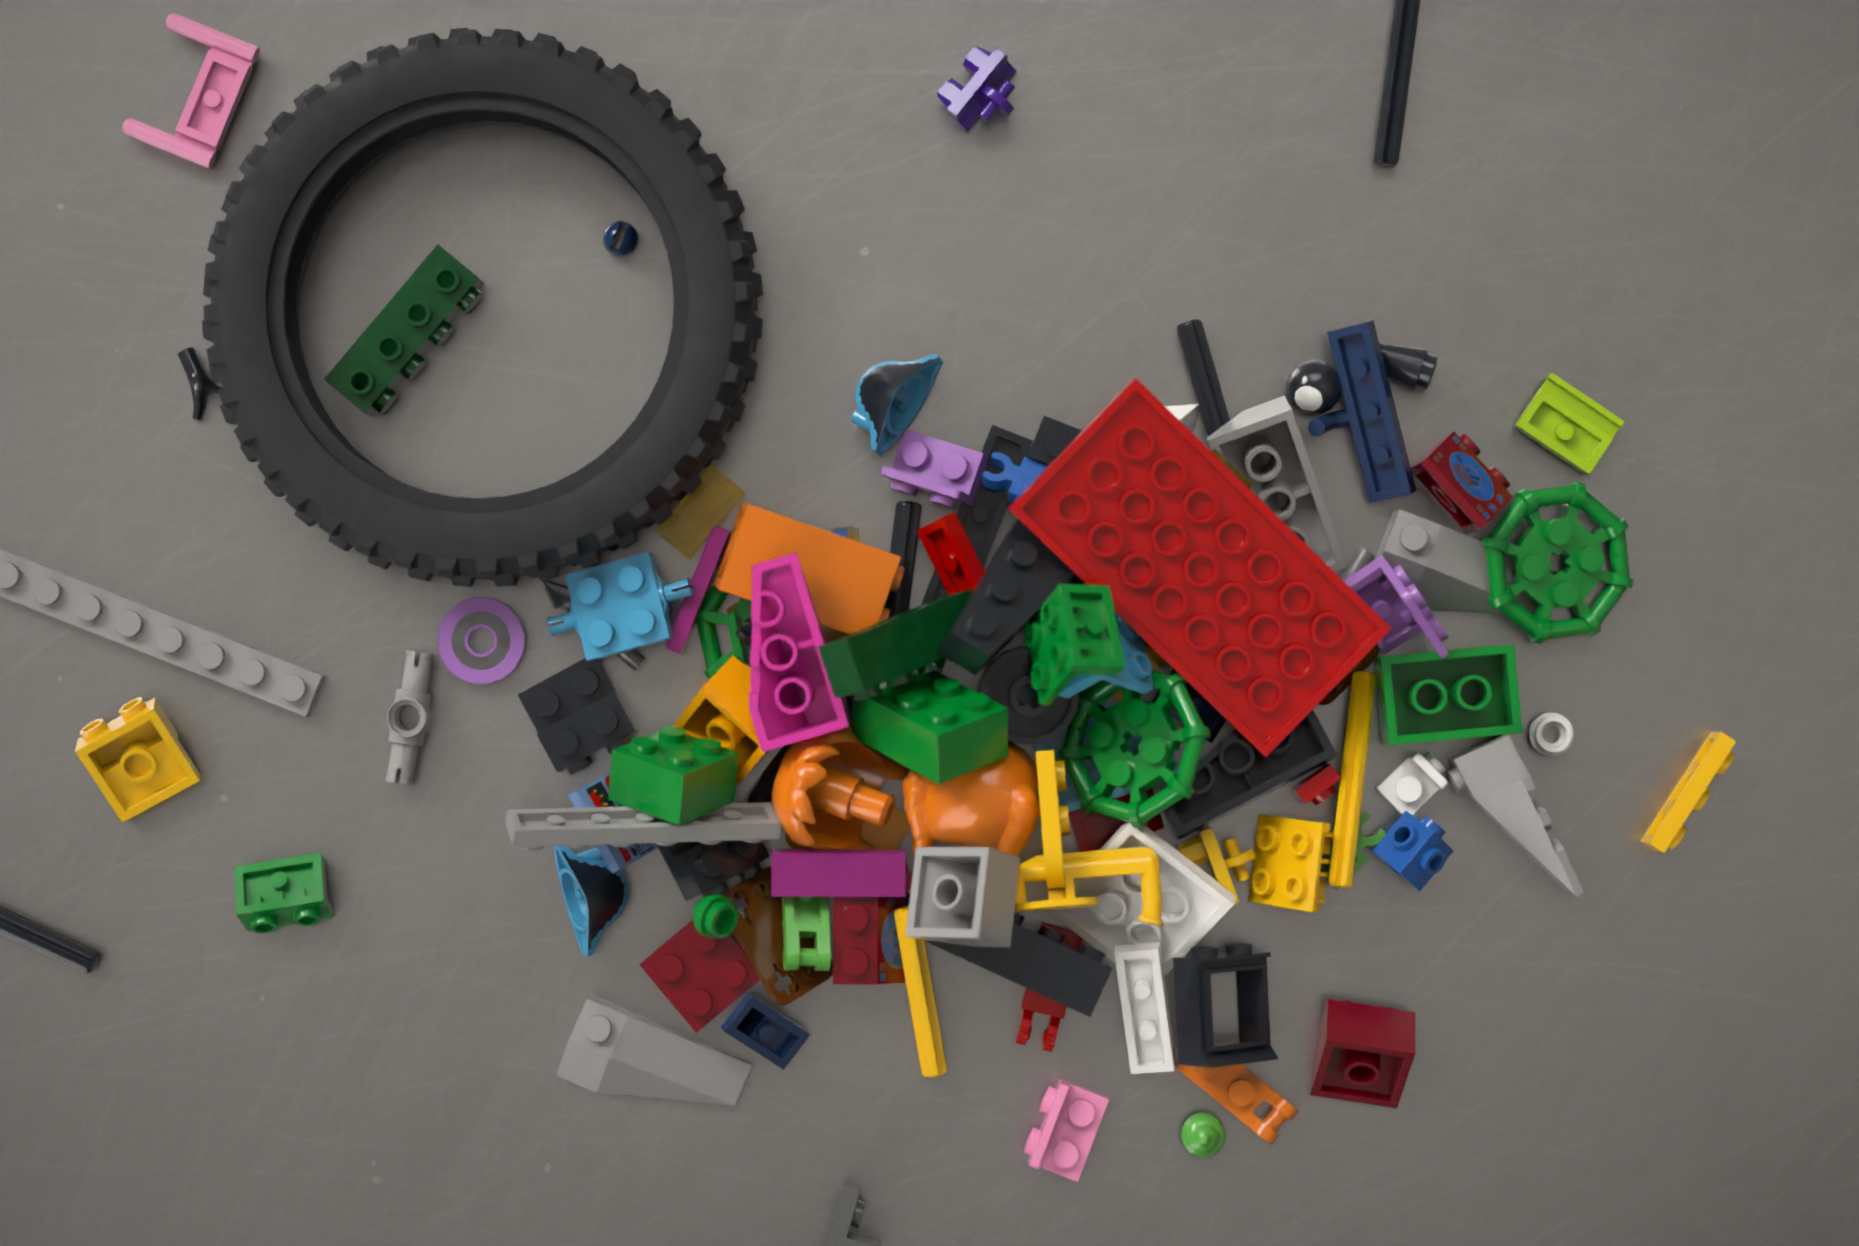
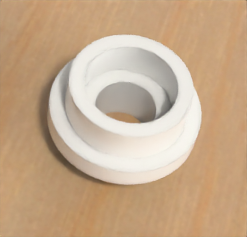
[1529,713,1574,757]

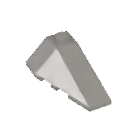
[1375,509,1554,614]
[556,994,753,1106]

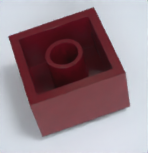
[639,920,760,1033]

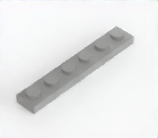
[505,802,781,850]

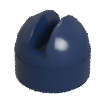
[603,221,639,258]

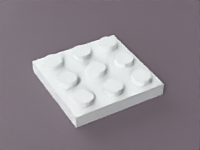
[1048,822,1236,977]

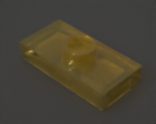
[655,465,746,560]

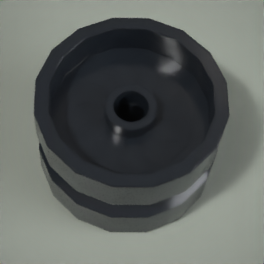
[978,646,1079,745]

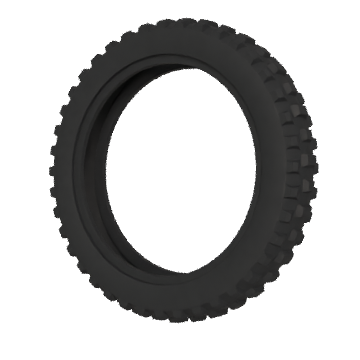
[202,28,763,587]

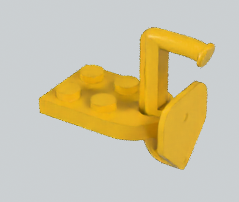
[1014,750,1164,927]

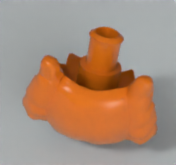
[772,726,908,850]
[903,740,1040,857]

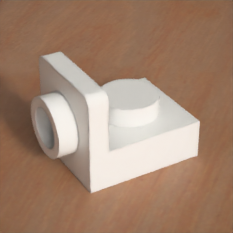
[1375,751,1449,816]

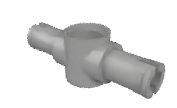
[385,650,434,785]

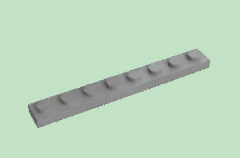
[0,548,325,717]

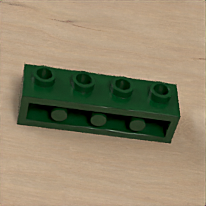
[324,244,484,417]
[817,588,973,701]

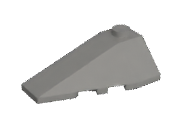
[1207,395,1347,572]
[1446,735,1584,897]

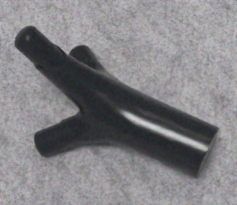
[178,348,222,420]

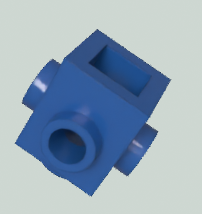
[1372,811,1453,891]

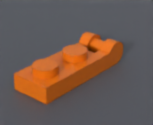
[1176,1042,1299,1145]

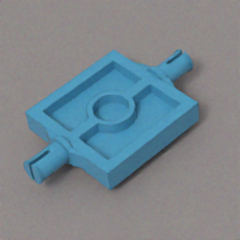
[546,552,694,661]

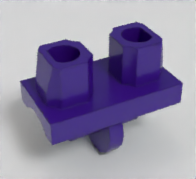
[937,46,1017,133]

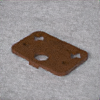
[720,866,833,1006]

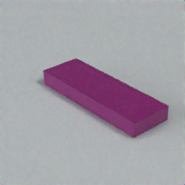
[665,525,731,655]
[771,849,906,897]

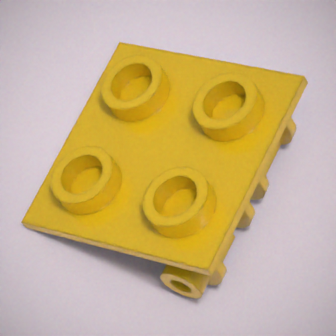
[1248,814,1334,913]

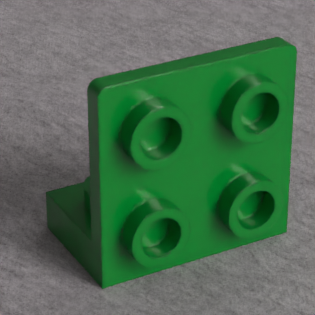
[1024,584,1125,705]

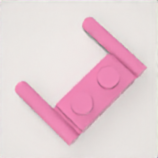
[122,13,260,169]

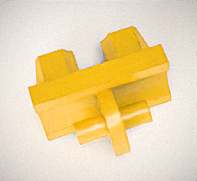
[1177,826,1256,905]

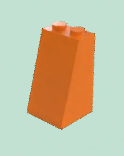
[713,501,904,634]

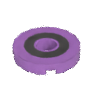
[437,597,526,684]

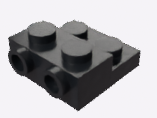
[518,658,638,776]
[656,840,770,901]

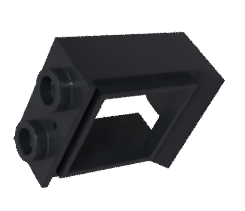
[1173,943,1279,1068]

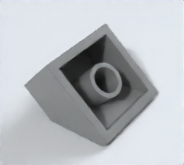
[905,847,1020,947]

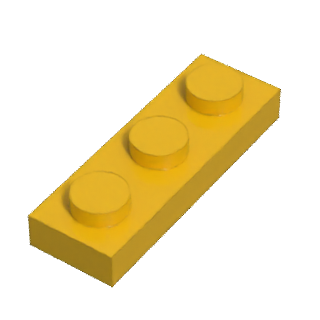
[1640,732,1737,853]

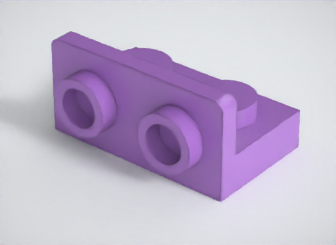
[880,429,989,509]

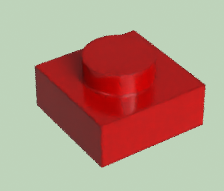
[1291,763,1341,806]

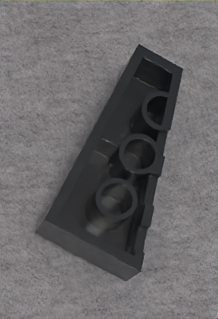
[937,517,1077,675]
[1162,710,1337,841]
[926,912,1113,1017]

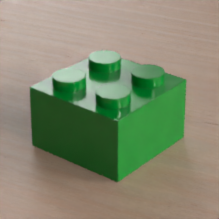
[608,726,738,826]

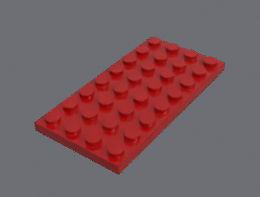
[1008,377,1392,757]

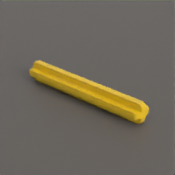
[894,905,947,1077]

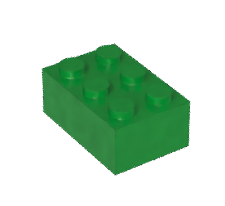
[1374,644,1523,745]
[851,669,1008,784]

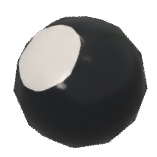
[1286,359,1342,415]

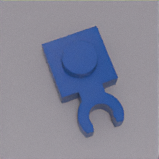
[982,452,1048,503]

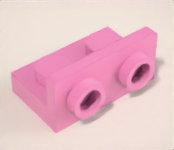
[1023,1078,1109,1182]

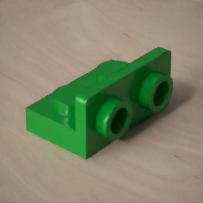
[234,852,333,933]

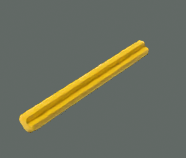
[1328,671,1376,889]

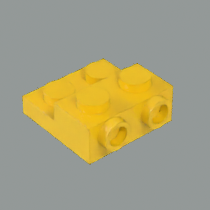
[75,697,201,823]

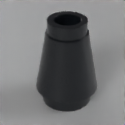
[1379,342,1438,391]

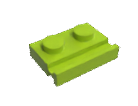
[1513,373,1625,476]

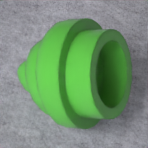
[1181,1112,1226,1158]

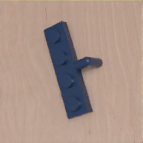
[1308,320,1417,503]

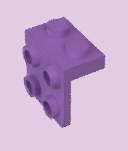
[1343,555,1449,659]

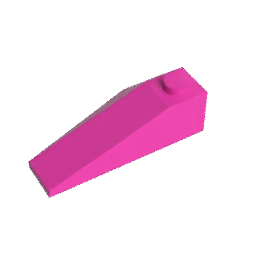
[749,552,853,752]

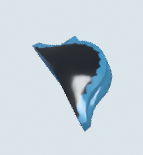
[852,354,943,457]
[553,846,628,957]

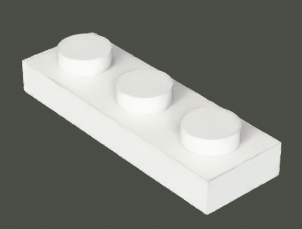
[1114,942,1176,1074]

